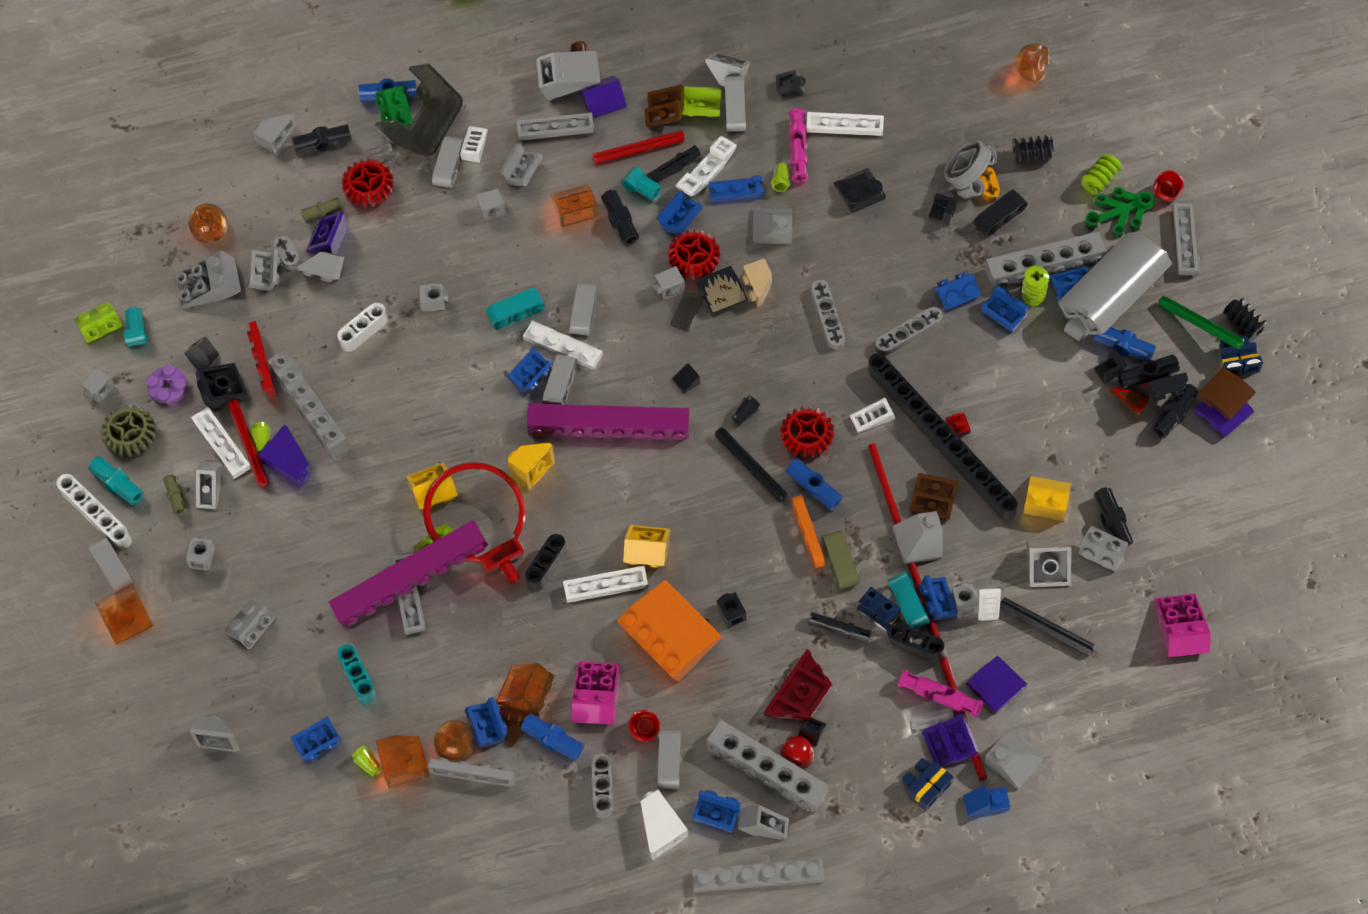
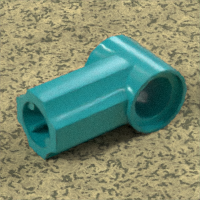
[621,166,662,201]
[124,307,147,347]

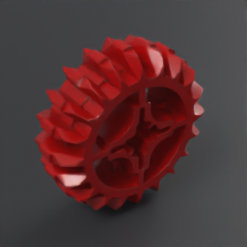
[342,158,394,208]
[668,229,721,280]
[780,406,835,459]

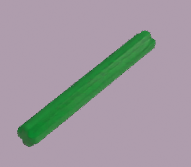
[1158,296,1244,349]

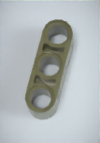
[822,530,859,589]

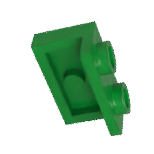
[375,86,413,130]

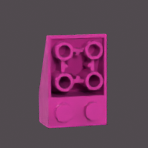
[1154,593,1211,657]
[571,662,620,725]

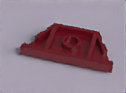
[764,649,832,720]

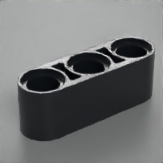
[973,189,1028,237]
[525,534,566,591]
[887,623,947,662]

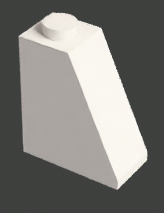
[640,790,688,860]

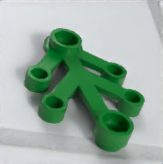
[1084,187,1155,238]

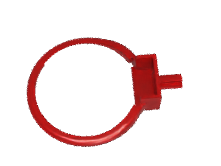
[423,462,526,585]

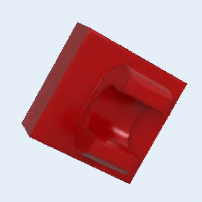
[945,413,971,436]

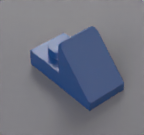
[963,785,1010,817]

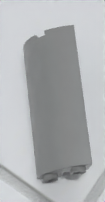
[1058,233,1172,334]

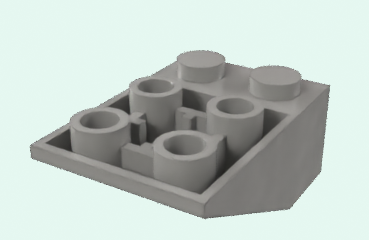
[536,51,601,100]
[174,250,241,309]

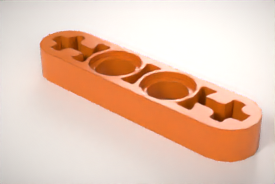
[791,495,825,569]

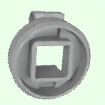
[944,140,997,199]

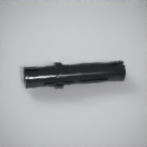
[646,145,701,182]
[808,612,872,643]

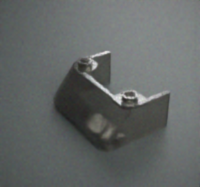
[375,63,463,156]

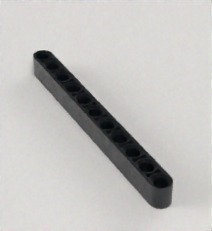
[868,353,1018,521]

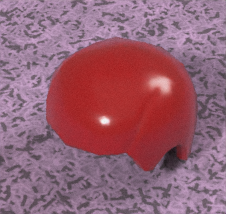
[1153,170,1184,202]
[628,710,660,742]
[780,736,815,769]

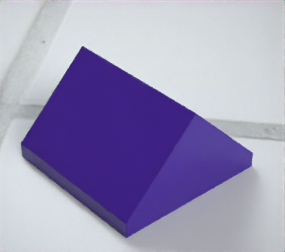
[579,76,627,118]
[306,211,348,254]

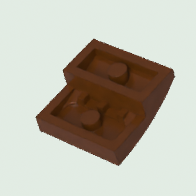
[645,85,684,128]
[1196,368,1256,421]
[909,473,958,520]

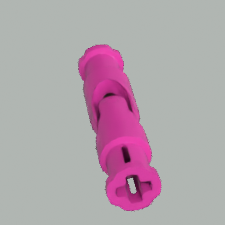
[788,108,808,183]
[898,670,983,718]

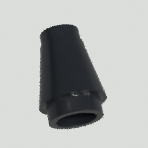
[732,395,761,425]

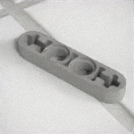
[811,280,845,350]
[875,307,943,356]

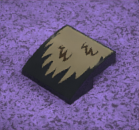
[695,266,748,315]

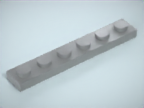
[692,859,824,893]

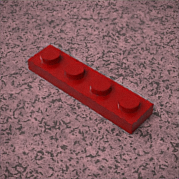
[247,321,277,399]

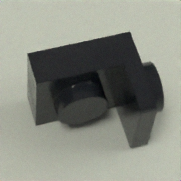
[776,69,806,95]

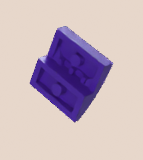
[1194,401,1254,437]
[966,656,1028,713]
[922,714,980,768]

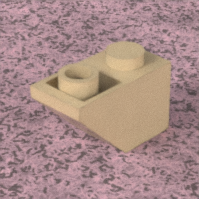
[741,258,772,307]

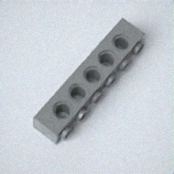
[985,231,1106,289]
[268,351,350,459]
[707,720,829,813]

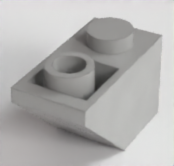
[297,252,344,282]

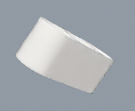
[337,303,388,352]

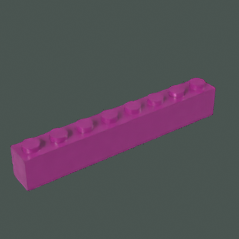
[527,404,690,440]
[329,520,489,627]

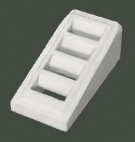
[460,126,488,163]
[849,398,896,433]
[977,588,1001,621]

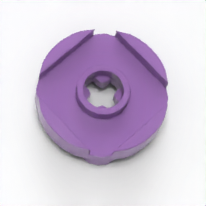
[147,365,188,405]

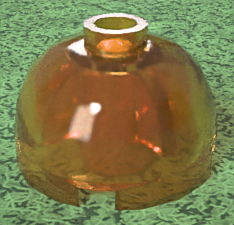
[1015,43,1049,82]
[188,203,228,243]
[433,719,476,762]

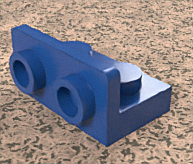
[1049,266,1089,302]

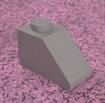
[253,113,296,153]
[196,462,222,509]
[738,805,789,840]

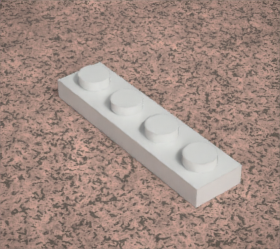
[806,112,884,136]
[523,320,603,370]
[191,407,251,479]
[563,566,648,603]

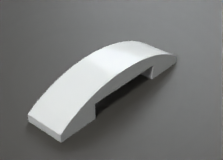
[676,136,737,197]

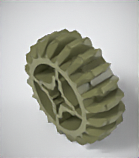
[101,405,156,457]

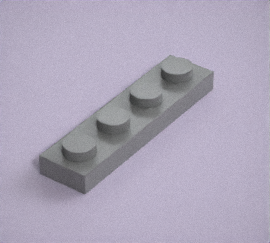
[516,112,594,141]
[1172,203,1199,275]
[391,553,426,635]
[428,757,515,787]

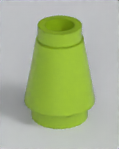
[771,163,790,192]
[250,422,270,453]
[351,745,382,777]

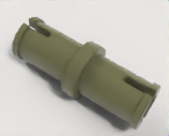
[301,197,342,221]
[163,475,186,515]

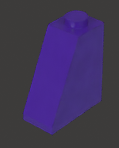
[259,424,312,488]

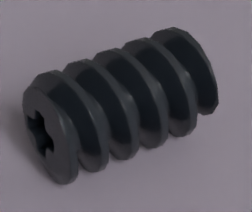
[1012,135,1054,162]
[1223,298,1267,341]

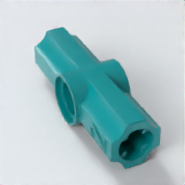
[88,456,144,506]

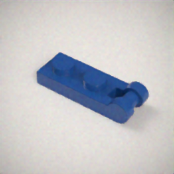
[709,175,765,203]

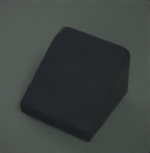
[672,363,700,393]
[798,718,826,747]

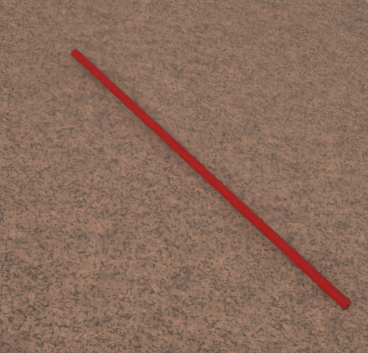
[868,443,987,780]

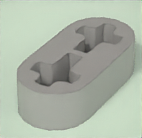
[273,236,301,270]

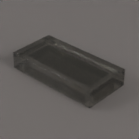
[670,290,704,332]

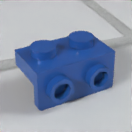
[657,191,703,235]
[933,272,981,310]
[981,286,1028,332]
[506,347,553,393]
[919,575,957,621]
[465,697,507,748]
[290,716,341,761]
[692,790,741,833]

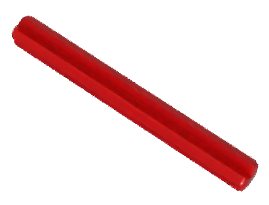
[592,131,685,164]
[228,400,269,487]

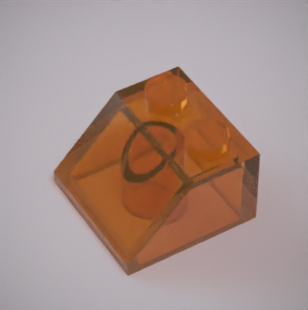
[550,184,598,228]
[95,584,154,645]
[496,663,555,713]
[375,735,430,788]

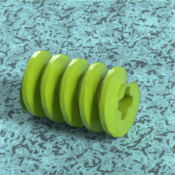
[1081,154,1123,195]
[1021,266,1049,306]

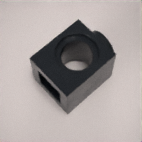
[717,592,746,629]

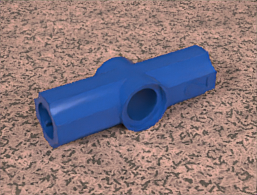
[358,78,417,102]
[1094,327,1156,361]
[786,459,843,511]
[521,713,585,761]

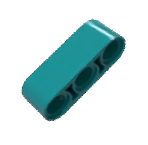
[485,288,545,329]
[888,571,931,629]
[337,644,376,704]

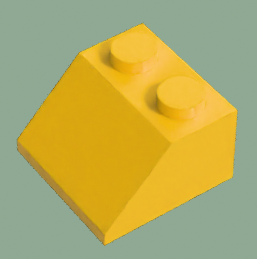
[507,443,555,491]
[406,462,458,509]
[1023,476,1071,521]
[623,525,670,568]

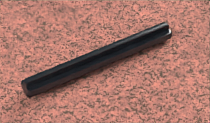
[715,427,787,502]
[1000,598,1095,655]

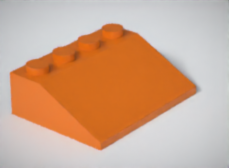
[617,580,723,682]

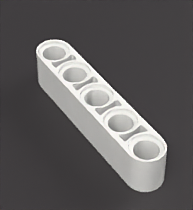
[57,474,132,550]

